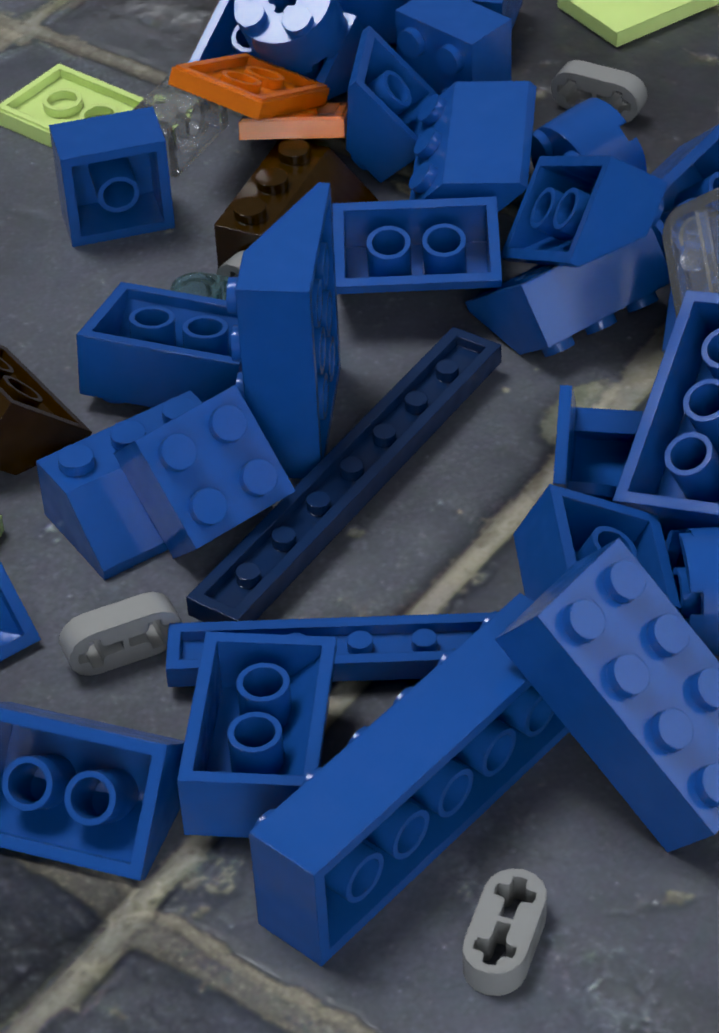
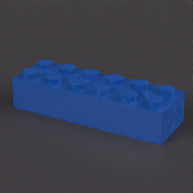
[249,593,569,967]

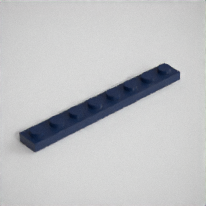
[186,327,501,622]

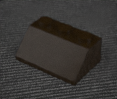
[214,139,379,269]
[0,345,92,475]

